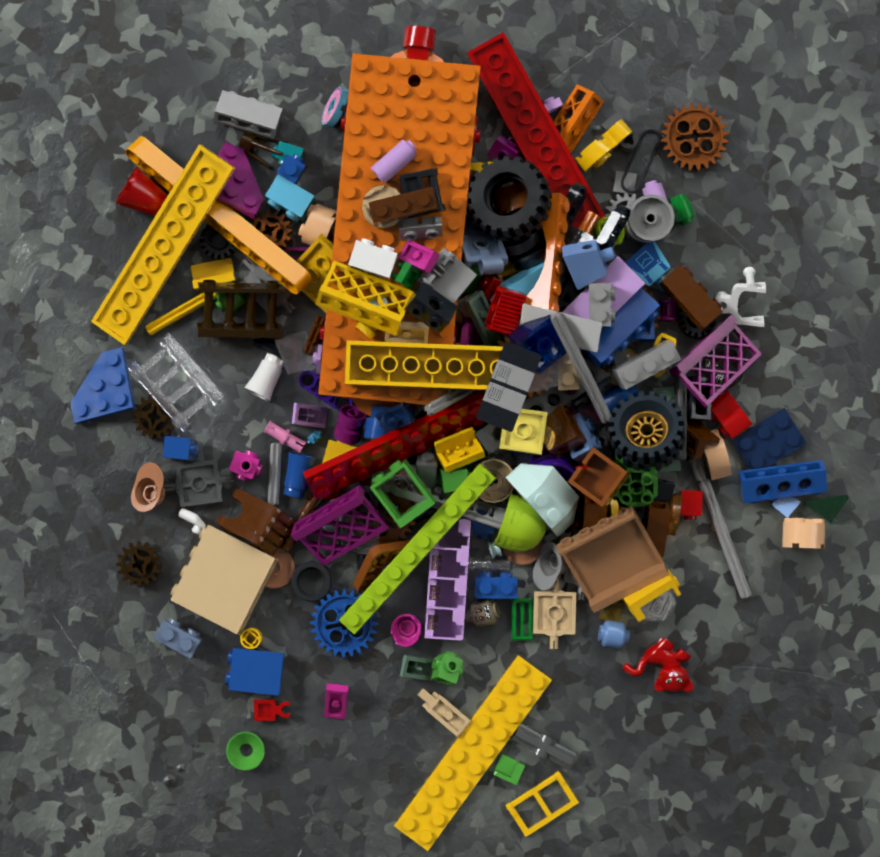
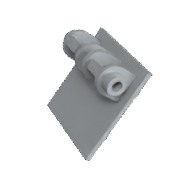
[417,248,477,303]

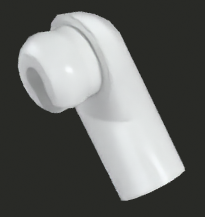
[179,508,206,535]

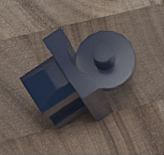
[375,402,416,434]

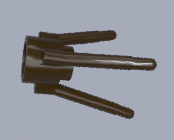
[239,132,288,169]

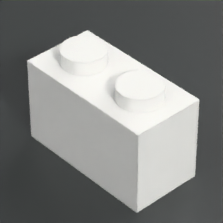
[348,238,398,280]

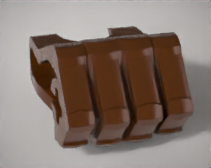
[216,489,294,556]

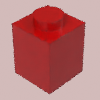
[679,490,703,520]

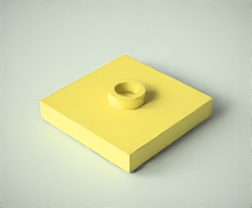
[499,409,548,455]

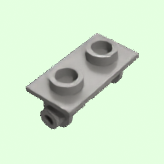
[398,216,443,241]

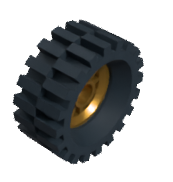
[609,391,685,472]

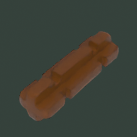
[303,316,325,356]

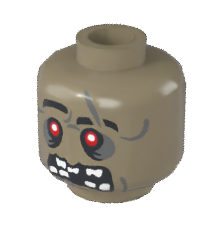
[467,598,500,628]

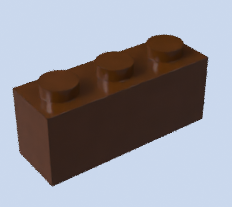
[368,187,439,225]
[659,264,723,331]

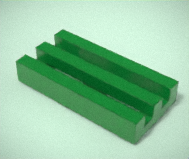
[512,598,533,640]

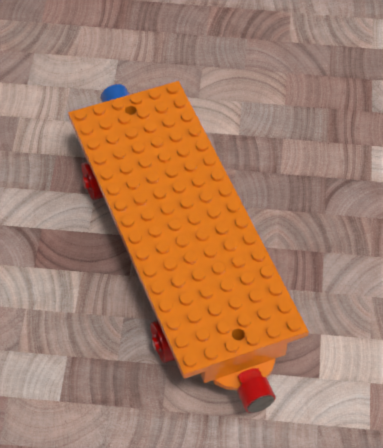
[318,25,481,440]

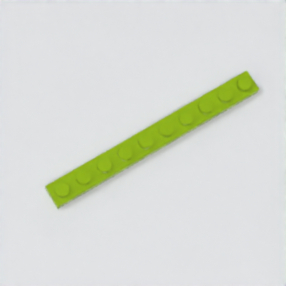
[339,463,497,634]

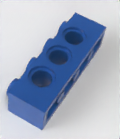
[739,460,827,503]

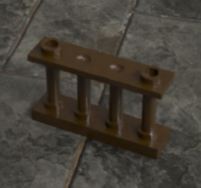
[196,279,284,338]

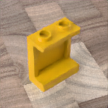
[622,568,681,622]

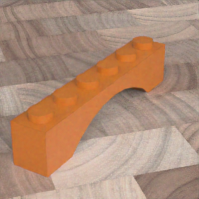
[526,193,570,312]

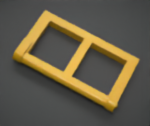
[506,771,579,837]

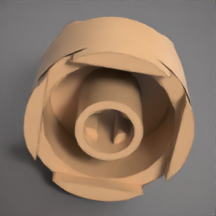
[298,204,337,246]
[782,518,825,549]

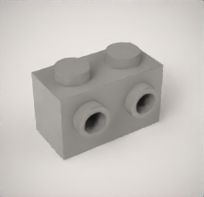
[589,283,616,327]

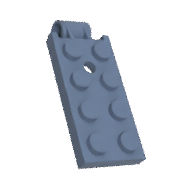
[462,201,508,275]

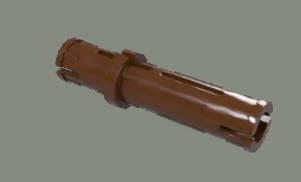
[280,492,322,553]

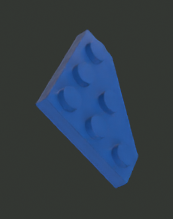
[70,347,136,424]

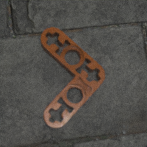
[353,540,410,594]

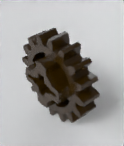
[132,394,178,440]
[116,541,163,587]

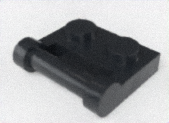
[399,168,446,219]

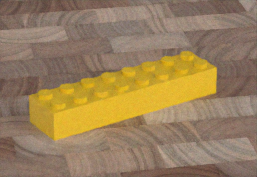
[345,340,503,390]

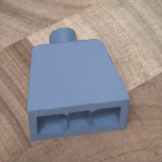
[562,240,616,290]

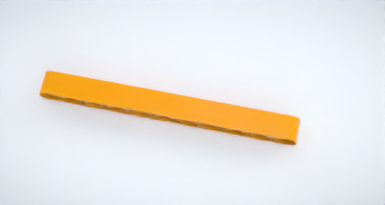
[125,136,312,294]

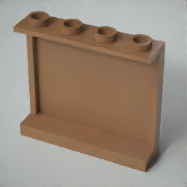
[557,506,669,613]

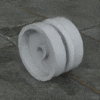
[625,194,675,243]

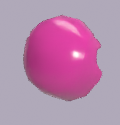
[390,613,422,647]

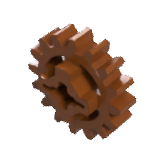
[250,209,293,249]

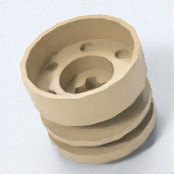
[470,457,514,503]

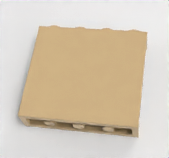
[170,525,279,635]

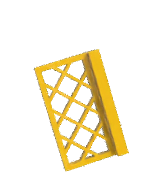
[315,261,414,336]

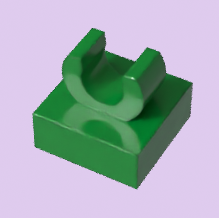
[392,261,422,290]

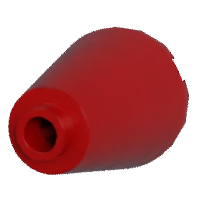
[116,168,168,216]

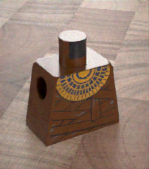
[542,405,587,456]

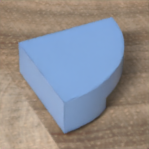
[771,497,801,518]

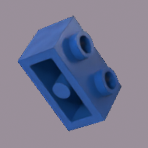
[475,573,517,599]

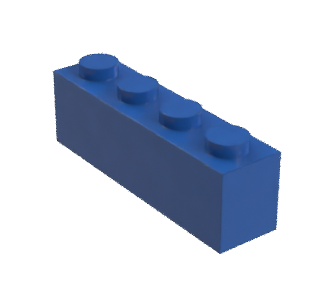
[581,288,660,369]

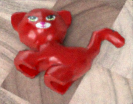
[623,637,693,692]

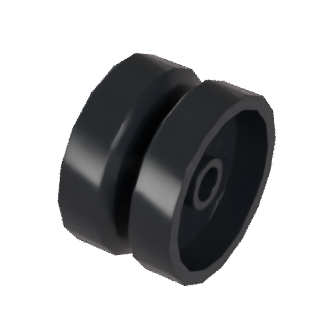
[502,227,546,271]

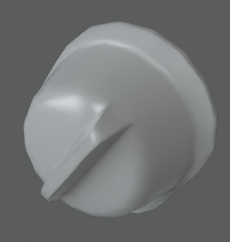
[533,542,568,590]

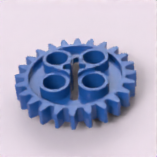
[310,589,378,658]

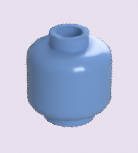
[598,620,630,649]

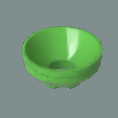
[226,732,265,770]

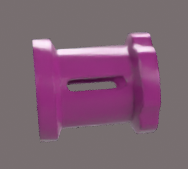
[659,299,678,322]

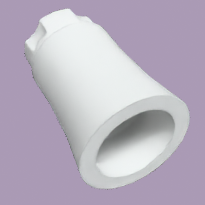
[244,353,285,402]

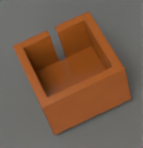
[568,447,630,509]

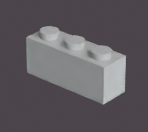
[214,90,283,139]
[611,340,681,390]

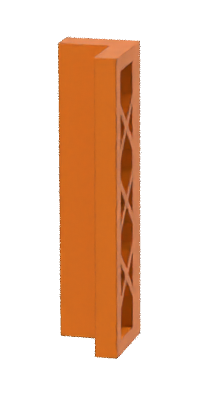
[553,84,604,153]

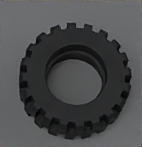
[467,155,552,242]

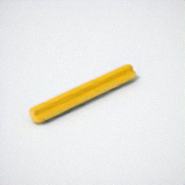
[145,292,216,335]

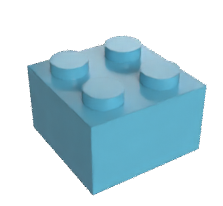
[265,174,316,222]

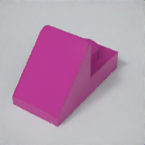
[398,241,440,273]
[324,683,349,719]

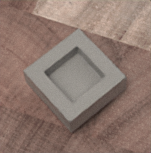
[613,171,637,195]

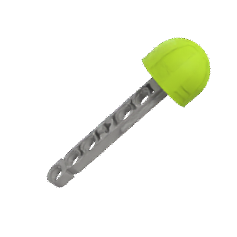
[370,470,546,552]

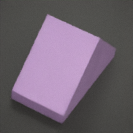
[292,403,328,428]

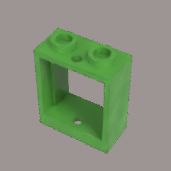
[370,459,436,528]

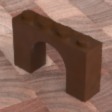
[579,495,671,557]

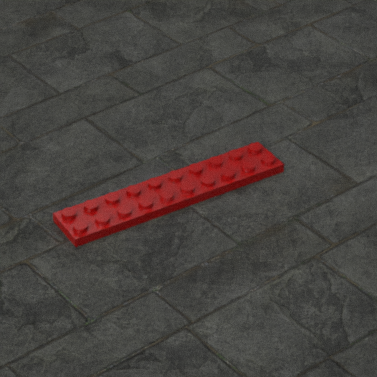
[467,32,606,228]
[303,390,486,500]

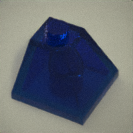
[508,315,567,374]

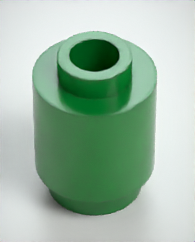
[669,193,696,226]

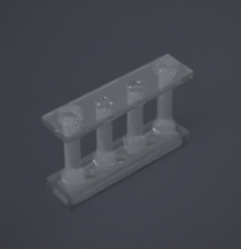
[128,333,224,432]

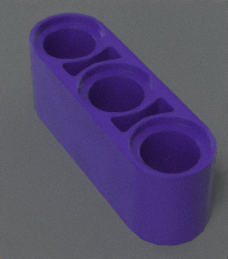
[298,370,353,412]

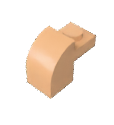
[703,428,732,480]

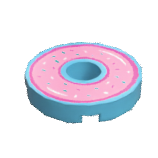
[322,86,348,127]

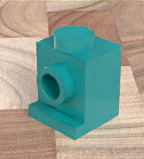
[271,141,305,165]

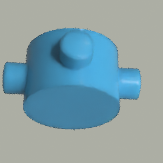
[307,430,322,444]

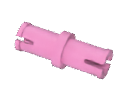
[264,421,306,453]

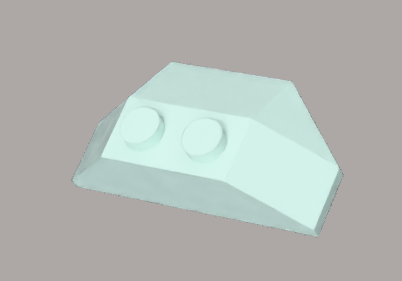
[505,463,579,537]

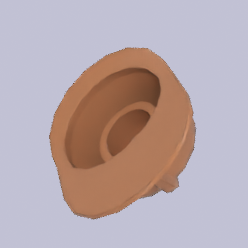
[131,462,165,512]

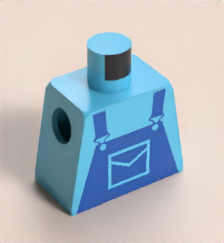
[625,242,671,291]

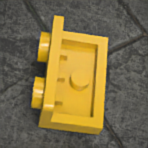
[434,427,485,473]

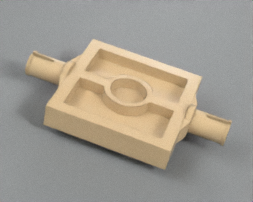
[533,577,576,649]

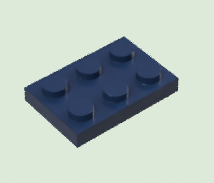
[730,408,807,470]

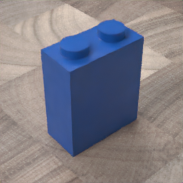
[225,647,285,696]

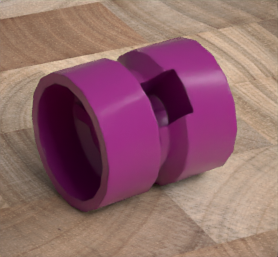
[333,405,367,445]

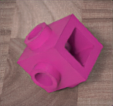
[229,450,263,482]

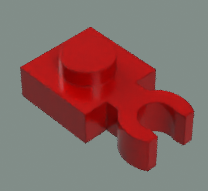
[254,699,291,721]

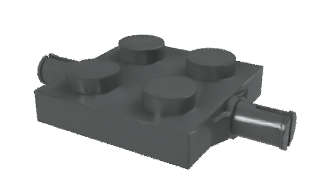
[163,460,235,507]

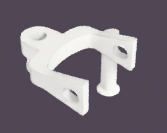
[715,267,766,327]

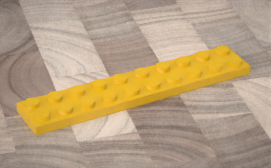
[91,144,236,345]
[394,655,552,851]

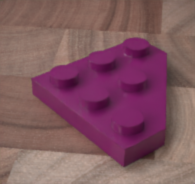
[216,142,264,219]

